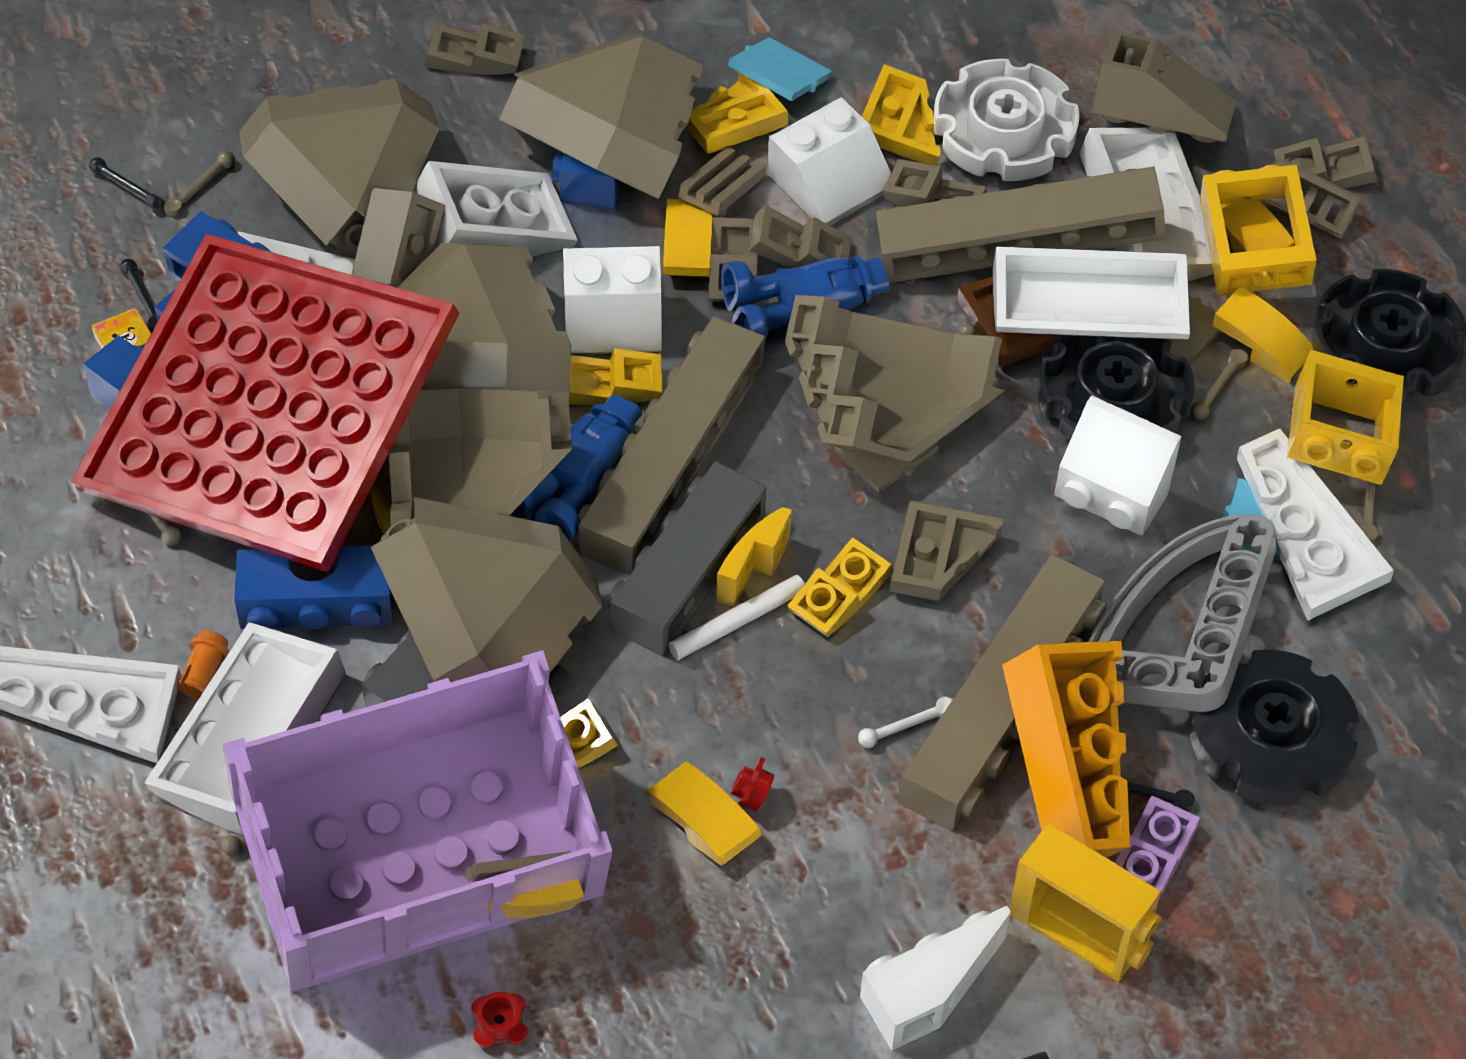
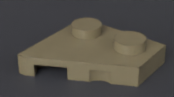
[890,500,1004,601]

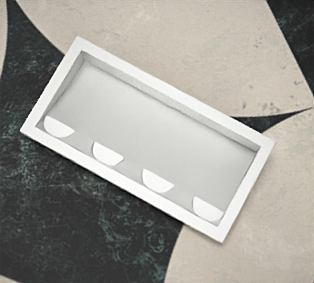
[1079,128,1214,281]
[993,247,1190,339]
[145,622,346,836]

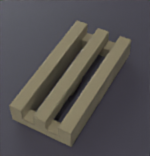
[678,147,766,216]

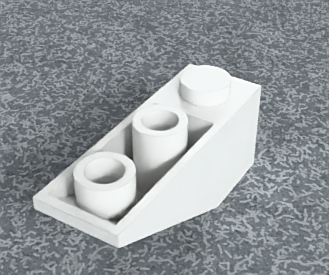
[860,906,1011,1050]

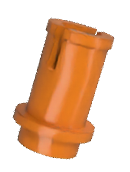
[177,630,229,700]

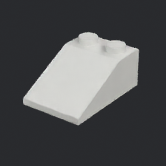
[412,161,578,257]

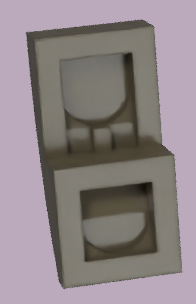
[424,23,525,75]
[1273,136,1377,191]
[883,159,987,206]
[749,205,852,268]
[708,217,758,304]

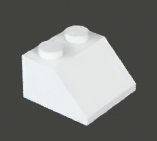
[767,97,891,226]
[563,246,662,355]
[1054,395,1181,536]

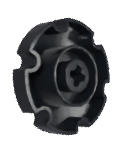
[1311,269,1466,402]
[1037,335,1195,441]
[1189,649,1359,805]

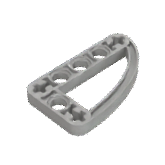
[1088,514,1276,712]

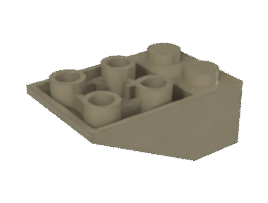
[1092,30,1236,143]

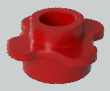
[730,756,775,812]
[471,992,528,1048]

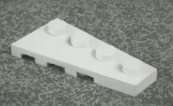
[1237,429,1394,621]
[0,646,182,763]

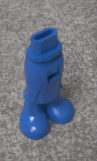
[721,256,889,342]
[509,394,643,542]

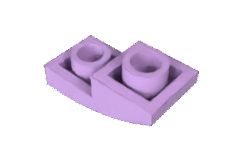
[1115,796,1200,901]

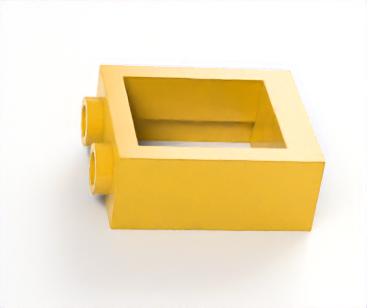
[1200,165,1316,295]
[1287,349,1404,485]
[1009,823,1161,983]

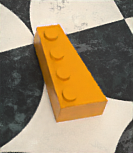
[1002,641,1130,858]

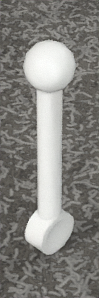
[858,697,953,748]

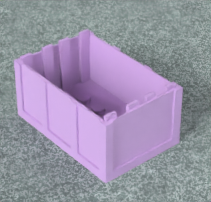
[223,650,613,992]

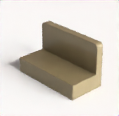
[351,188,445,288]

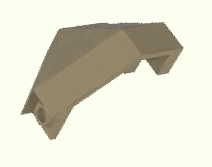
[499,33,704,199]
[239,78,439,259]
[397,243,571,394]
[785,295,1006,463]
[389,387,572,526]
[371,497,602,683]

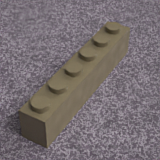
[875,166,1165,283]
[578,316,765,575]
[898,554,1107,832]

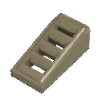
[1260,157,1362,240]

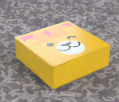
[92,308,151,349]

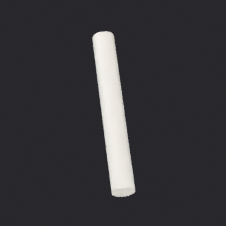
[668,574,805,661]

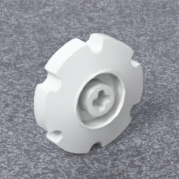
[933,59,1079,181]

